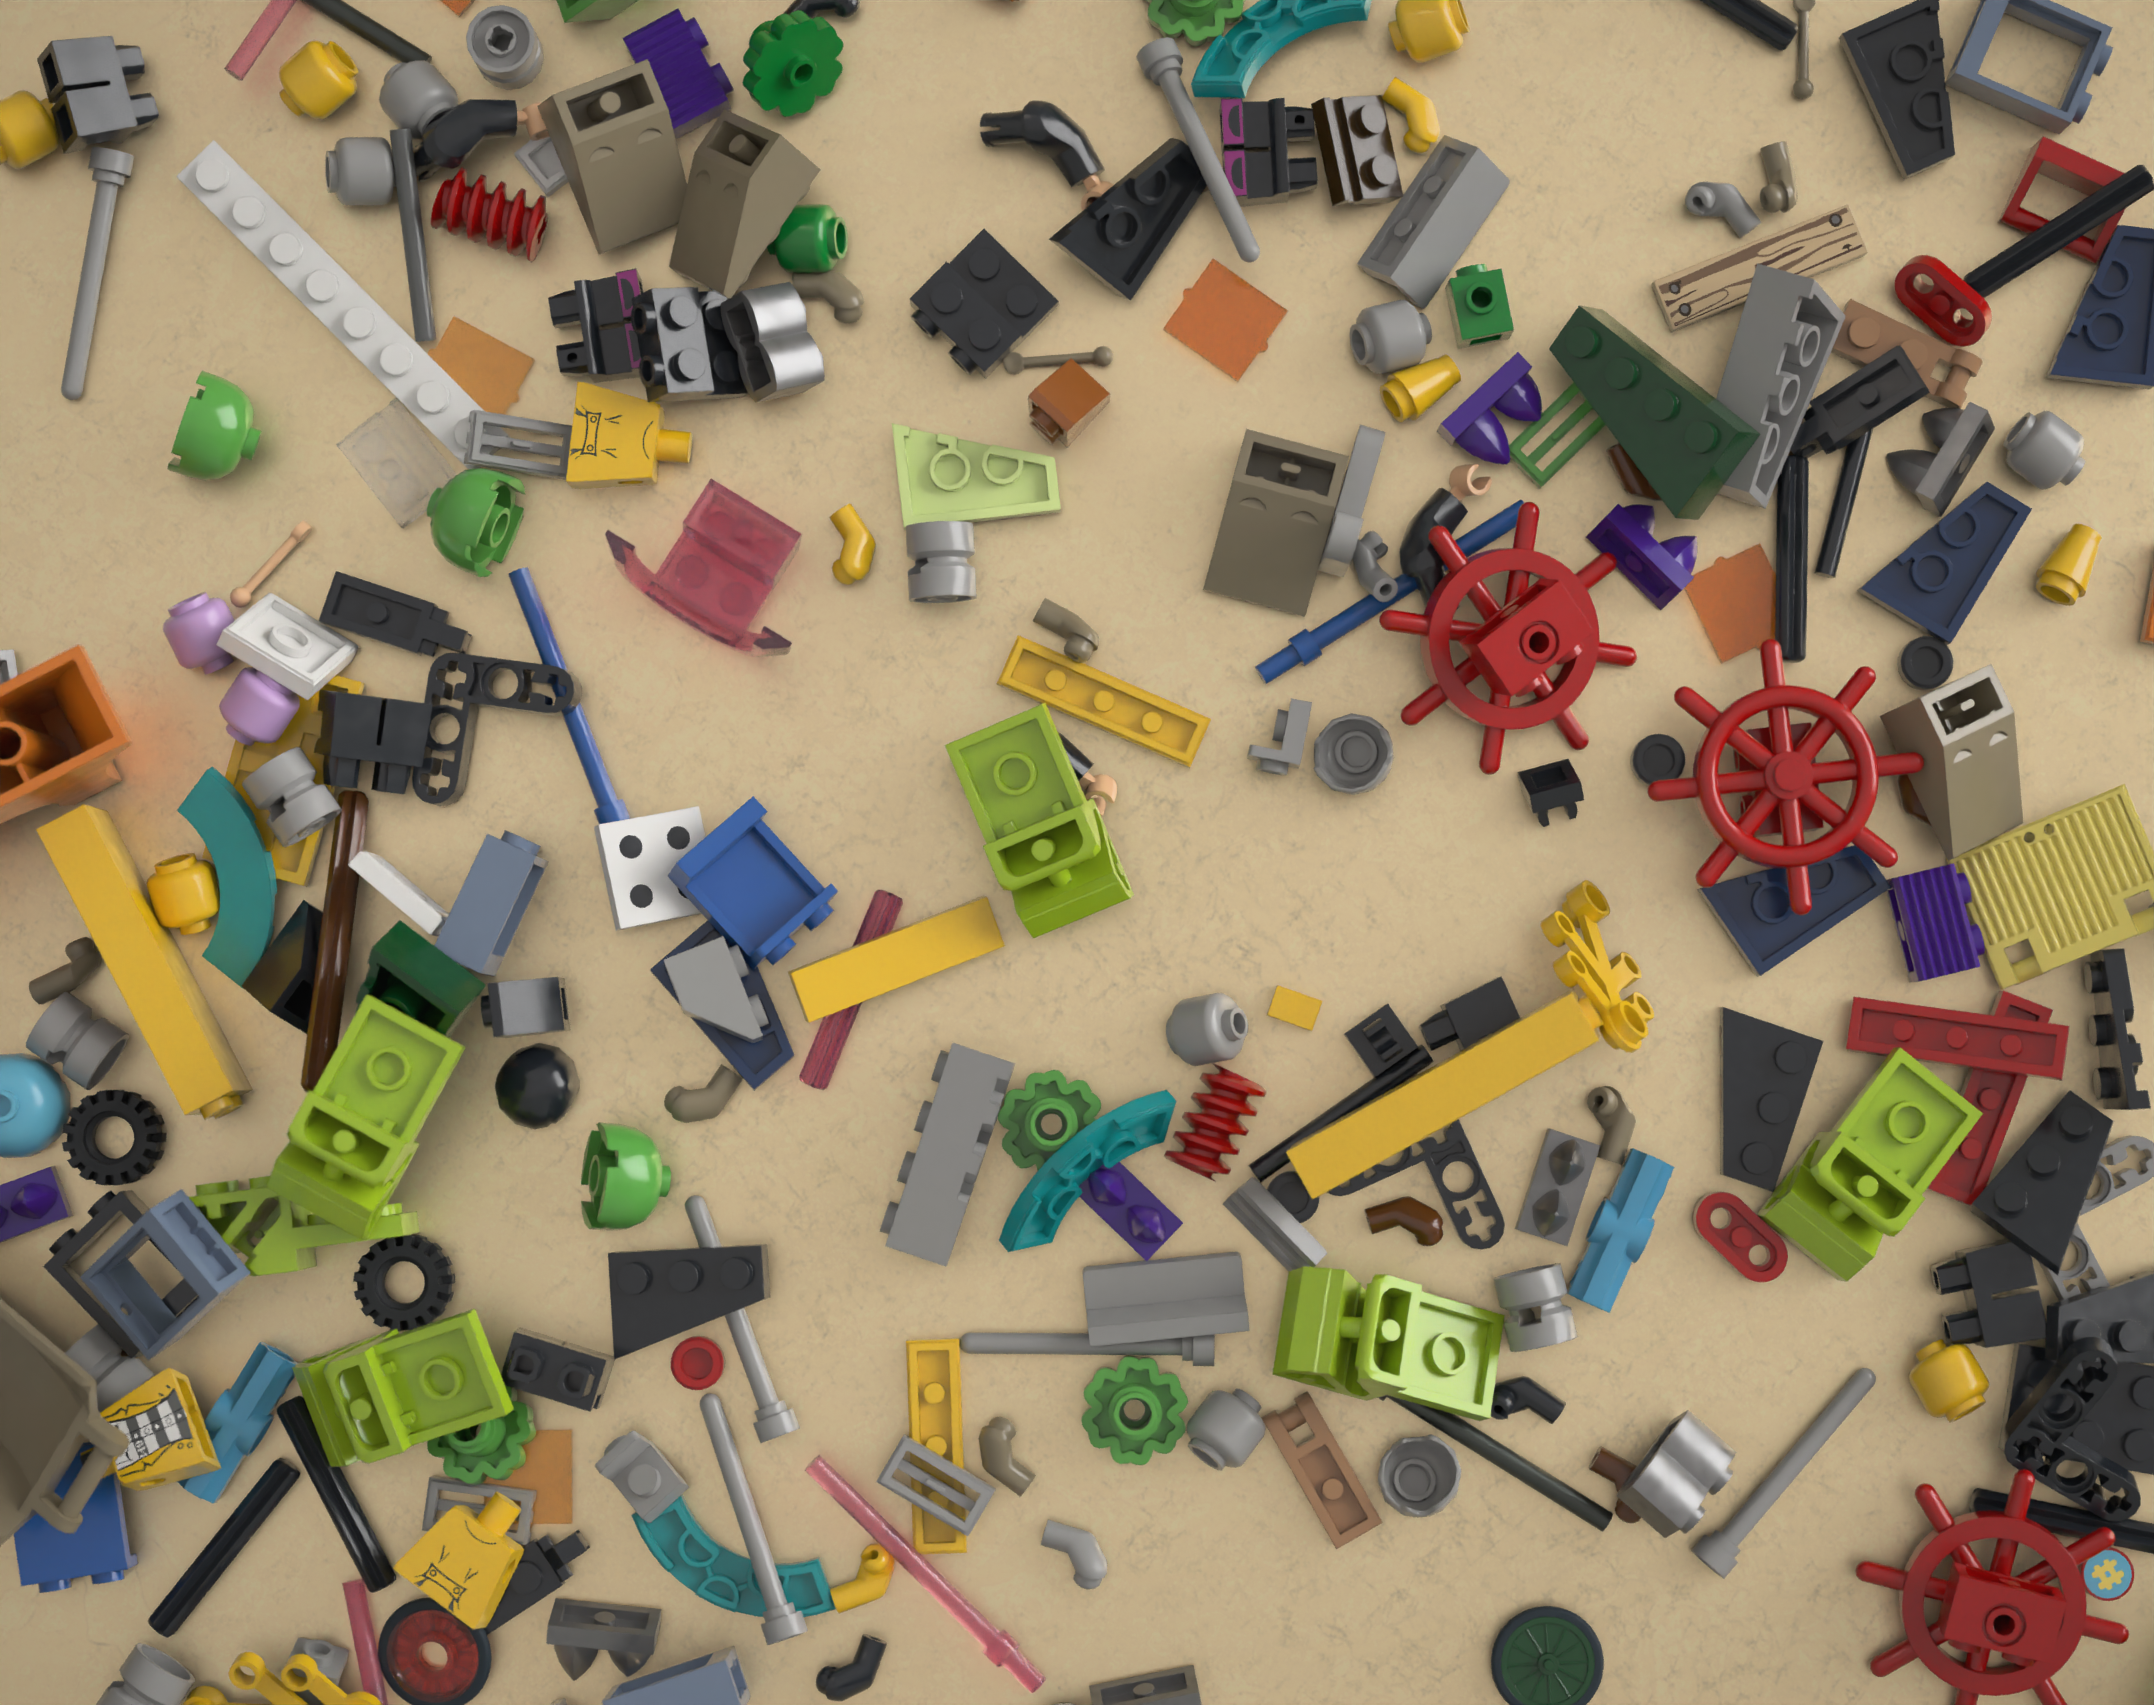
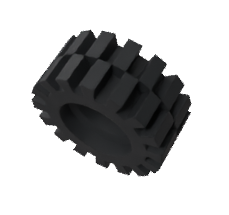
[62,1090,166,1186]
[353,1235,455,1332]

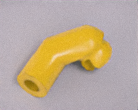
[1382,77,1440,153]
[829,504,876,585]
[830,1543,895,1614]

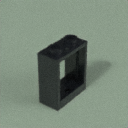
[43,1190,199,1358]

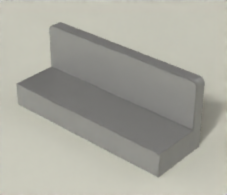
[1357,135,1510,308]
[1082,1252,1250,1347]

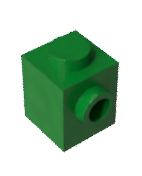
[1445,264,1514,349]

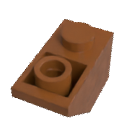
[1028,358,1110,448]

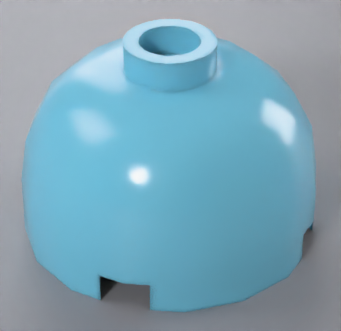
[0,1053,70,1158]

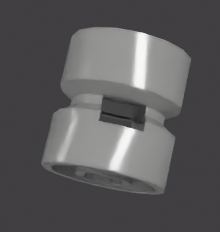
[466,5,544,90]
[906,521,977,603]
[242,747,342,847]
[26,992,129,1090]
[1494,1263,1578,1352]
[65,1324,155,1412]
[96,1643,195,1705]

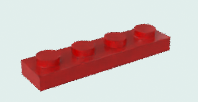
[1927,990,2053,1206]
[1846,997,2070,1081]

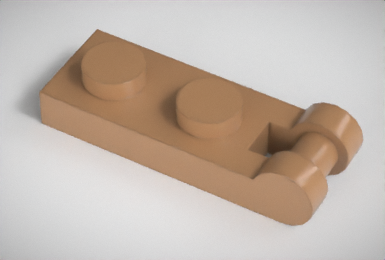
[1831,299,1983,409]
[1261,1391,1383,1549]

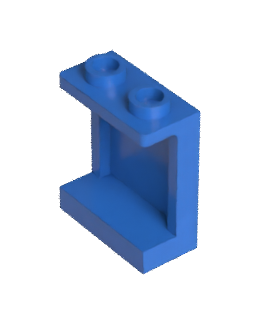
[668,796,838,970]
[14,1442,138,1593]

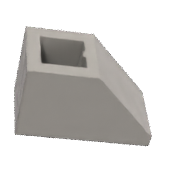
[663,936,769,1043]

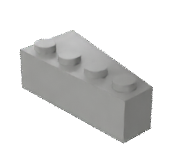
[1716,263,1846,509]
[880,1043,1015,1266]

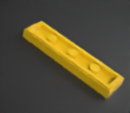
[997,635,1211,768]
[788,896,1005,1023]
[906,1338,967,1555]

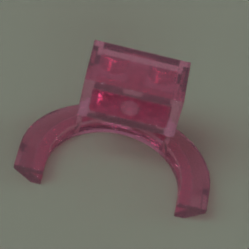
[605,478,802,657]

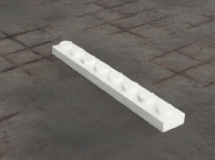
[176,140,511,470]

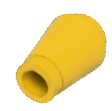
[1380,354,1461,422]
[2036,524,2102,606]

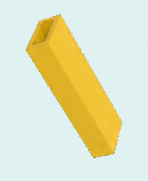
[36,804,253,1120]
[1286,988,1603,1199]

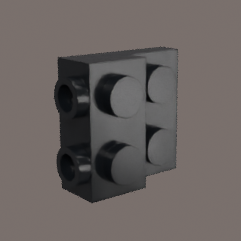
[910,229,1059,379]
[631,287,749,402]

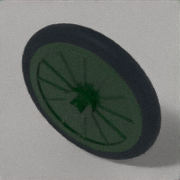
[1491,1606,1604,1705]

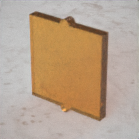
[1163,259,1288,382]
[428,316,535,415]
[1684,543,1776,664]
[484,1429,573,1529]

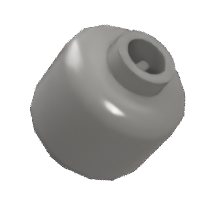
[379,61,458,139]
[325,137,396,206]
[1349,300,1432,374]
[2003,411,2085,490]
[1166,993,1248,1066]
[1187,1389,1266,1471]

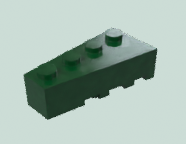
[1549,305,1760,520]
[354,920,486,1038]

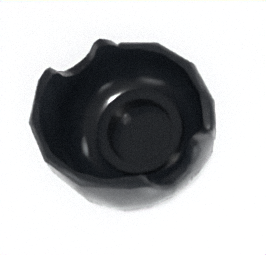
[495,1043,580,1129]

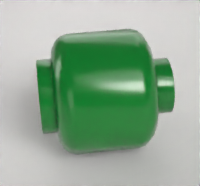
[767,204,848,273]

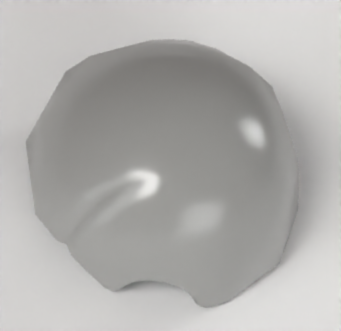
[1314,713,1394,795]
[1378,1434,1461,1518]

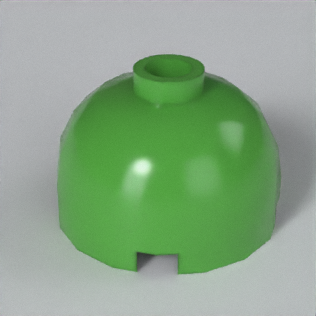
[167,371,262,481]
[427,468,525,577]
[581,1122,671,1231]

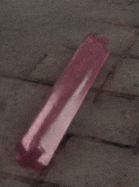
[799,890,903,1090]

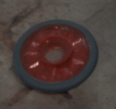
[378,1597,491,1705]

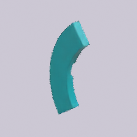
[1191,0,1372,98]
[177,766,277,989]
[999,1090,1176,1252]
[631,1494,836,1617]

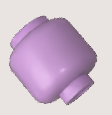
[163,592,235,675]
[219,667,300,746]

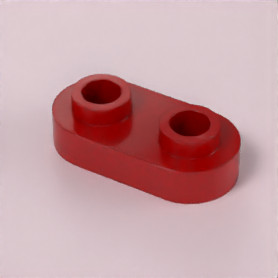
[1895,255,1992,347]
[1693,1192,1788,1282]

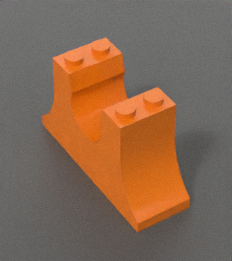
[0,644,133,825]

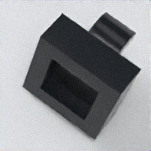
[1517,759,1584,827]
[1344,1004,1418,1077]

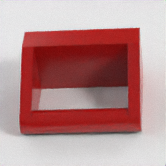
[1999,136,2126,264]

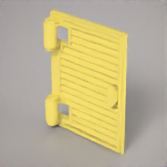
[1945,784,2154,990]

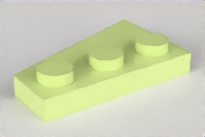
[892,423,1061,530]

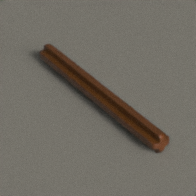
[301,790,369,1093]

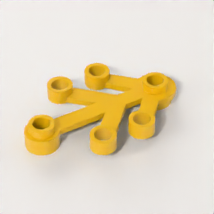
[1540,880,1654,1053]
[183,1652,382,1705]

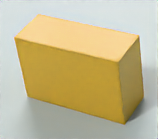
[1267,985,1322,1031]

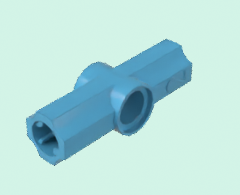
[1566,1148,1674,1313]
[177,1341,298,1504]

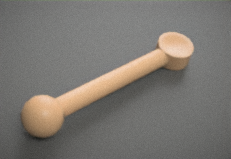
[230,520,313,608]

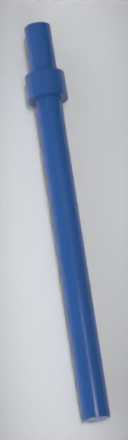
[1255,499,1524,684]
[508,567,631,824]

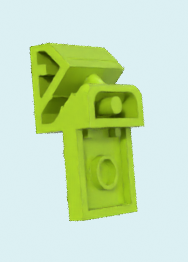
[945,703,1134,938]
[266,995,466,1240]
[1757,1047,1983,1282]
[189,1176,419,1276]
[1272,1266,1505,1421]
[292,1309,514,1467]

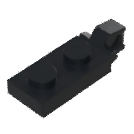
[1790,345,1930,458]
[319,571,472,657]
[458,1529,590,1644]

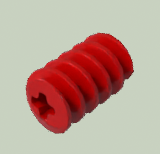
[431,167,548,263]
[1164,1063,1267,1182]

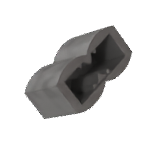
[721,282,825,403]
[1616,1410,1736,1538]

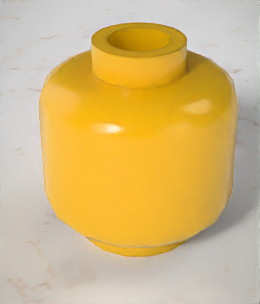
[1388,0,1470,63]
[279,40,358,119]
[0,90,59,169]
[146,853,220,935]
[1909,1339,1990,1423]

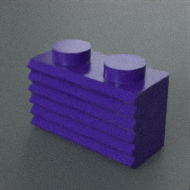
[623,8,734,139]
[1887,863,1985,983]

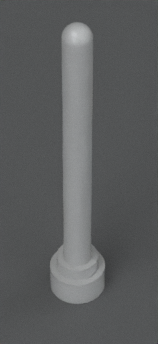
[1137,38,1260,262]
[61,147,134,400]
[685,1195,800,1443]
[960,1332,1215,1366]
[1691,1368,1876,1579]
[700,1393,808,1645]

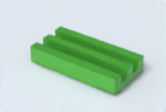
[1509,382,1606,489]

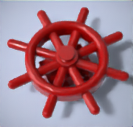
[1379,502,1637,775]
[1647,639,1924,915]
[1855,1469,2129,1705]

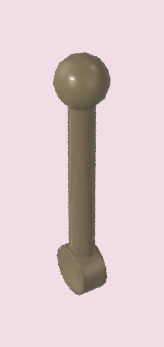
[1793,0,1815,99]
[1003,346,1113,374]

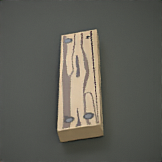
[1651,204,1868,332]

